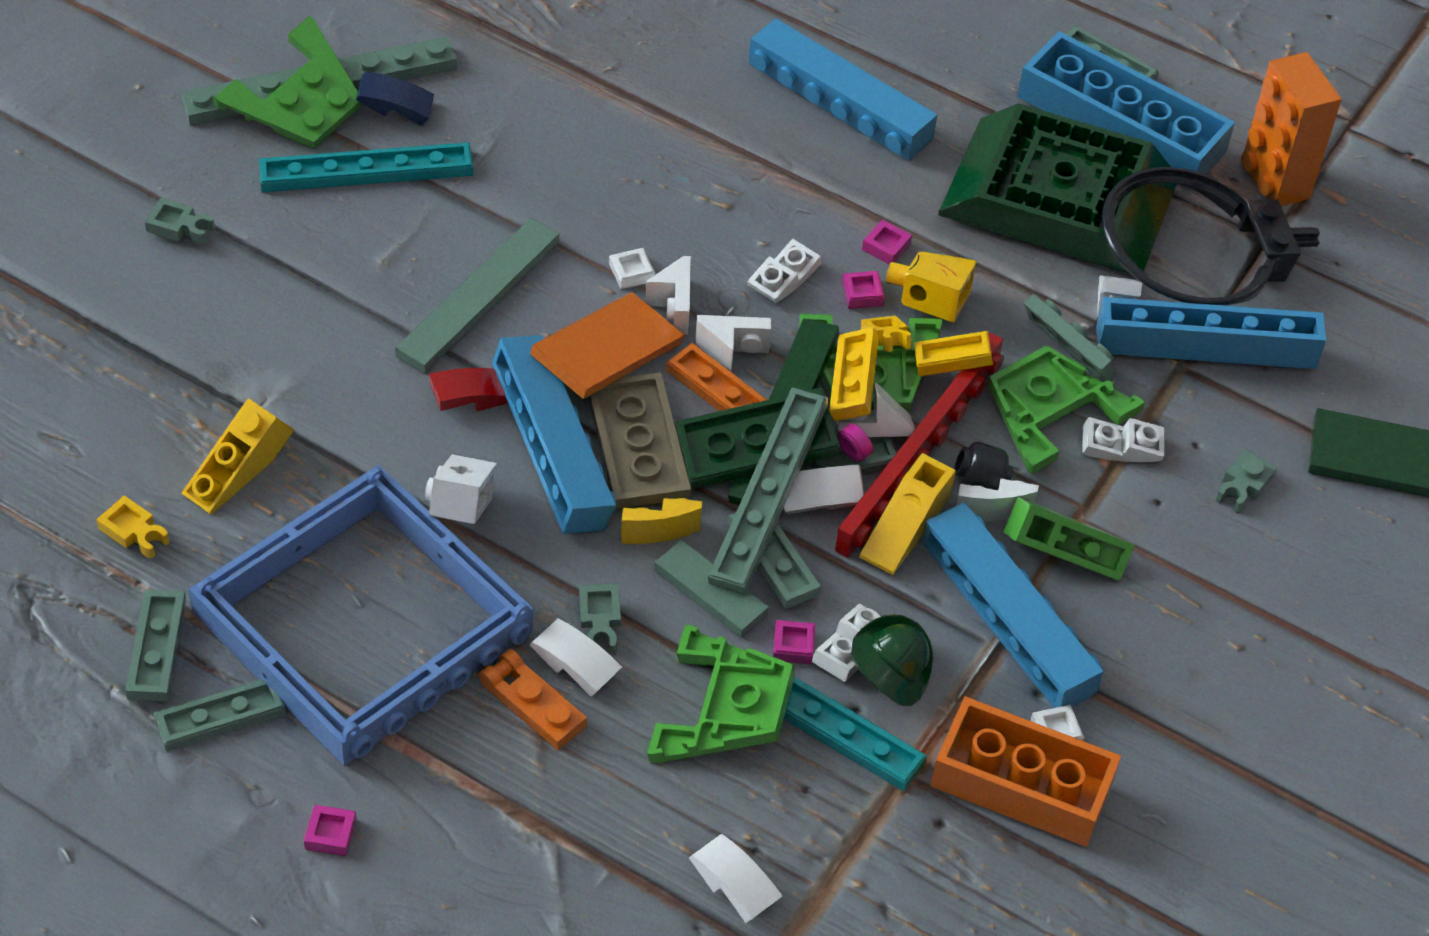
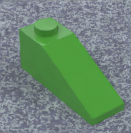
[1003,497,1135,581]

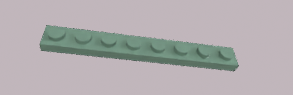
[180,36,457,125]

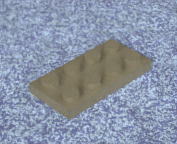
[588,372,691,509]

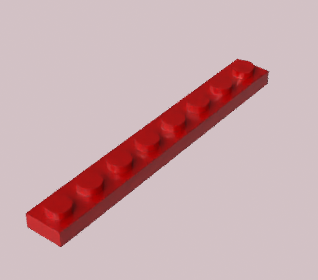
[835,333,1004,558]

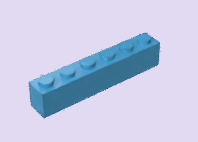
[749,18,937,161]
[1096,297,1326,369]
[492,335,616,534]
[922,502,1104,708]

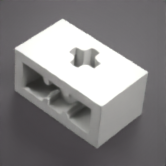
[425,454,497,524]

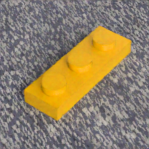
[829,327,879,422]

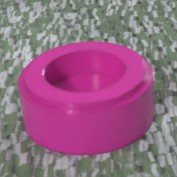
[837,423,873,462]

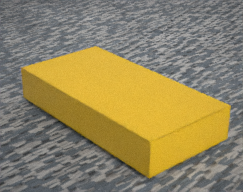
[914,331,993,377]

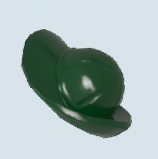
[850,614,933,706]

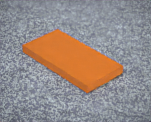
[530,292,685,399]

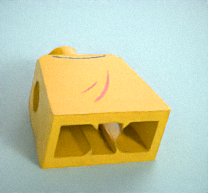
[886,251,977,322]

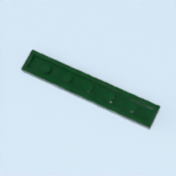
[728,318,839,505]

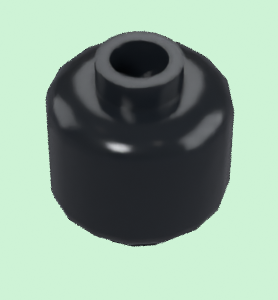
[954,442,1014,490]

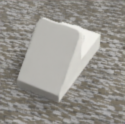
[645,256,691,335]
[1097,275,1142,318]
[695,315,771,372]
[837,383,915,437]

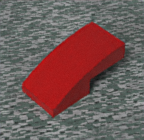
[429,368,508,411]

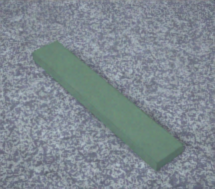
[395,218,559,373]
[708,387,828,594]

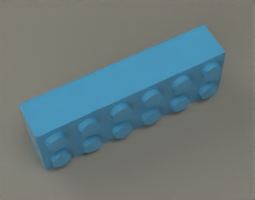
[1017,31,1235,190]

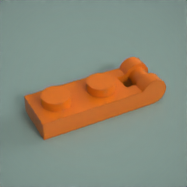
[478,649,587,751]

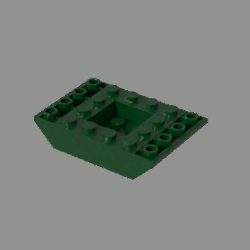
[938,103,1177,274]

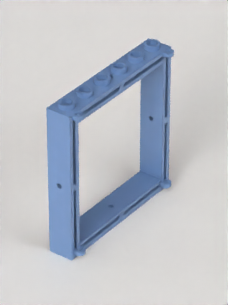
[189,465,533,766]

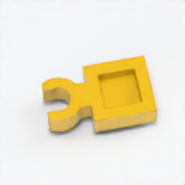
[861,315,911,352]
[96,495,170,558]

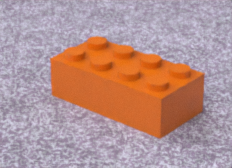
[1241,52,1342,206]
[930,696,1121,847]

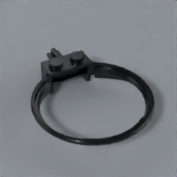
[1102,167,1320,306]

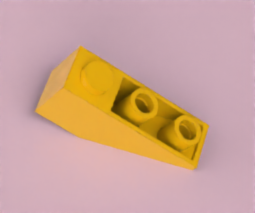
[181,398,294,515]
[859,453,956,575]

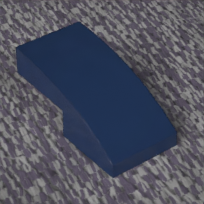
[356,72,434,126]

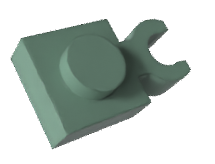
[145,198,215,244]
[1216,449,1277,513]
[579,583,621,653]

